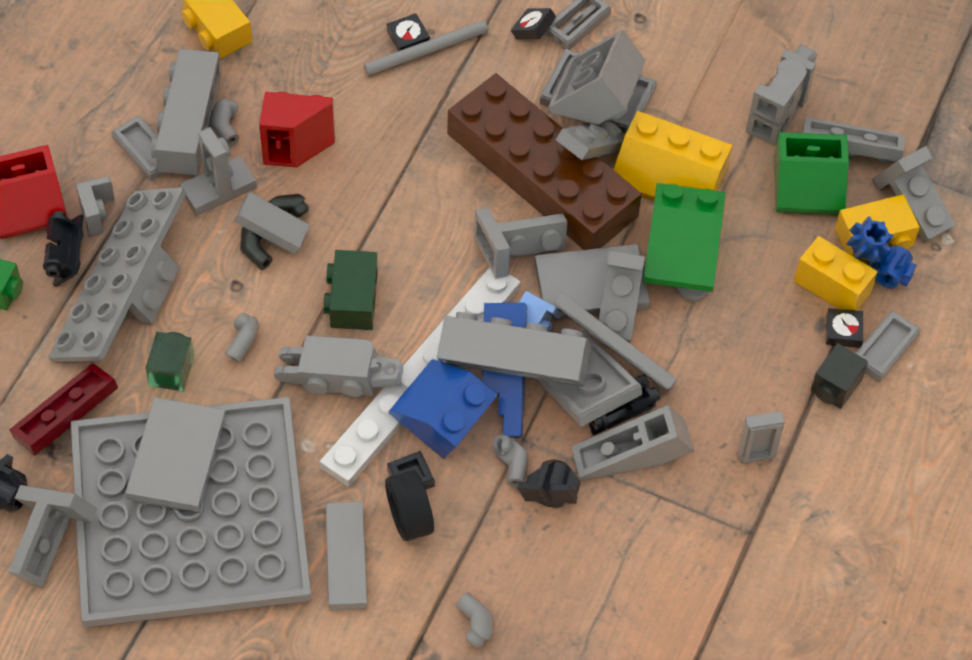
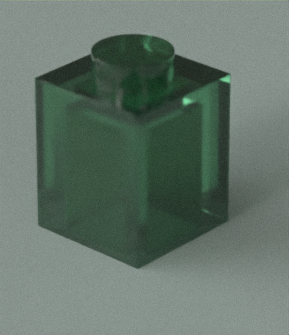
[145,331,194,392]

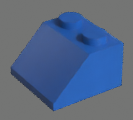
[388,359,498,459]

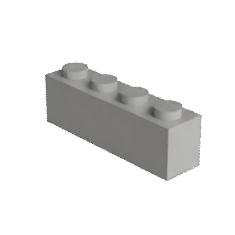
[151,49,221,176]
[437,312,592,387]

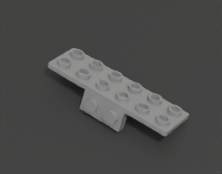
[49,187,187,362]

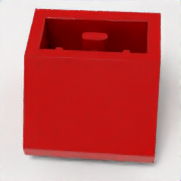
[259,92,336,168]
[0,144,68,239]

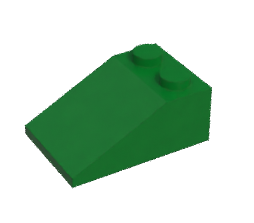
[643,183,726,292]

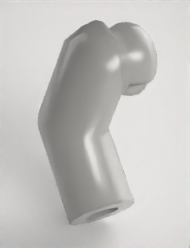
[210,98,239,147]
[225,313,259,363]
[493,435,528,487]
[456,593,493,648]

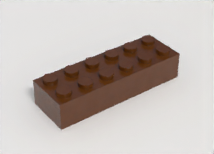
[447,73,642,250]

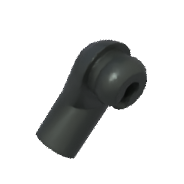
[268,193,309,218]
[240,227,273,270]

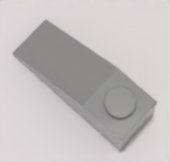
[571,405,694,480]

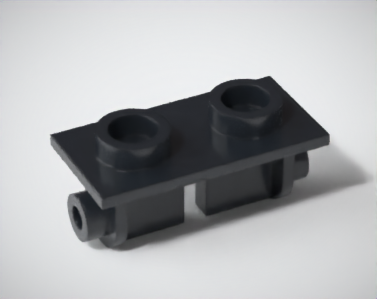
[43,211,84,287]
[588,374,660,435]

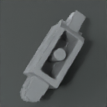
[274,335,403,397]

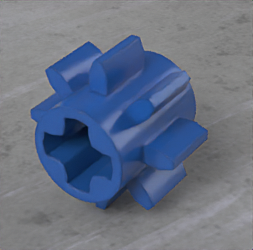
[847,216,894,263]
[871,245,917,289]

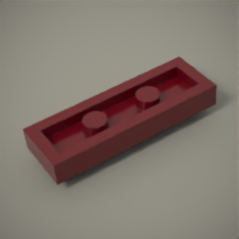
[9,363,118,456]

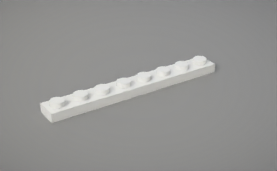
[319,268,521,488]

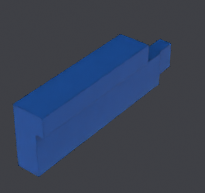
[482,303,527,438]

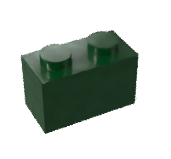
[323,250,378,330]

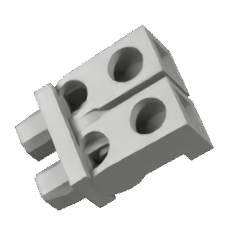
[745,45,817,146]

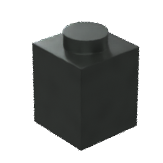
[811,343,868,409]

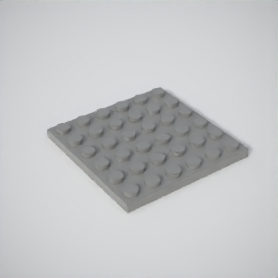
[71,397,312,628]

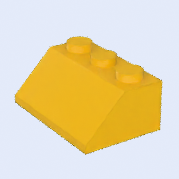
[614,111,733,201]

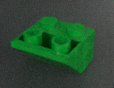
[774,132,849,214]

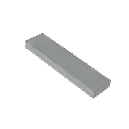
[554,292,677,392]

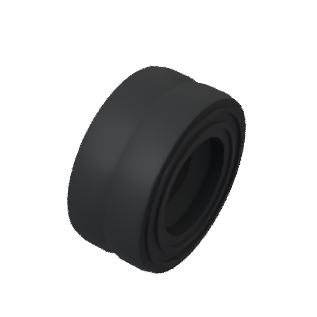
[385,470,434,541]

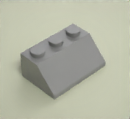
[548,30,646,124]

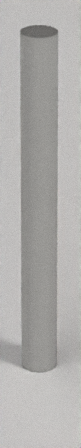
[364,20,488,76]

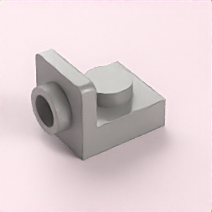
[76,177,114,236]

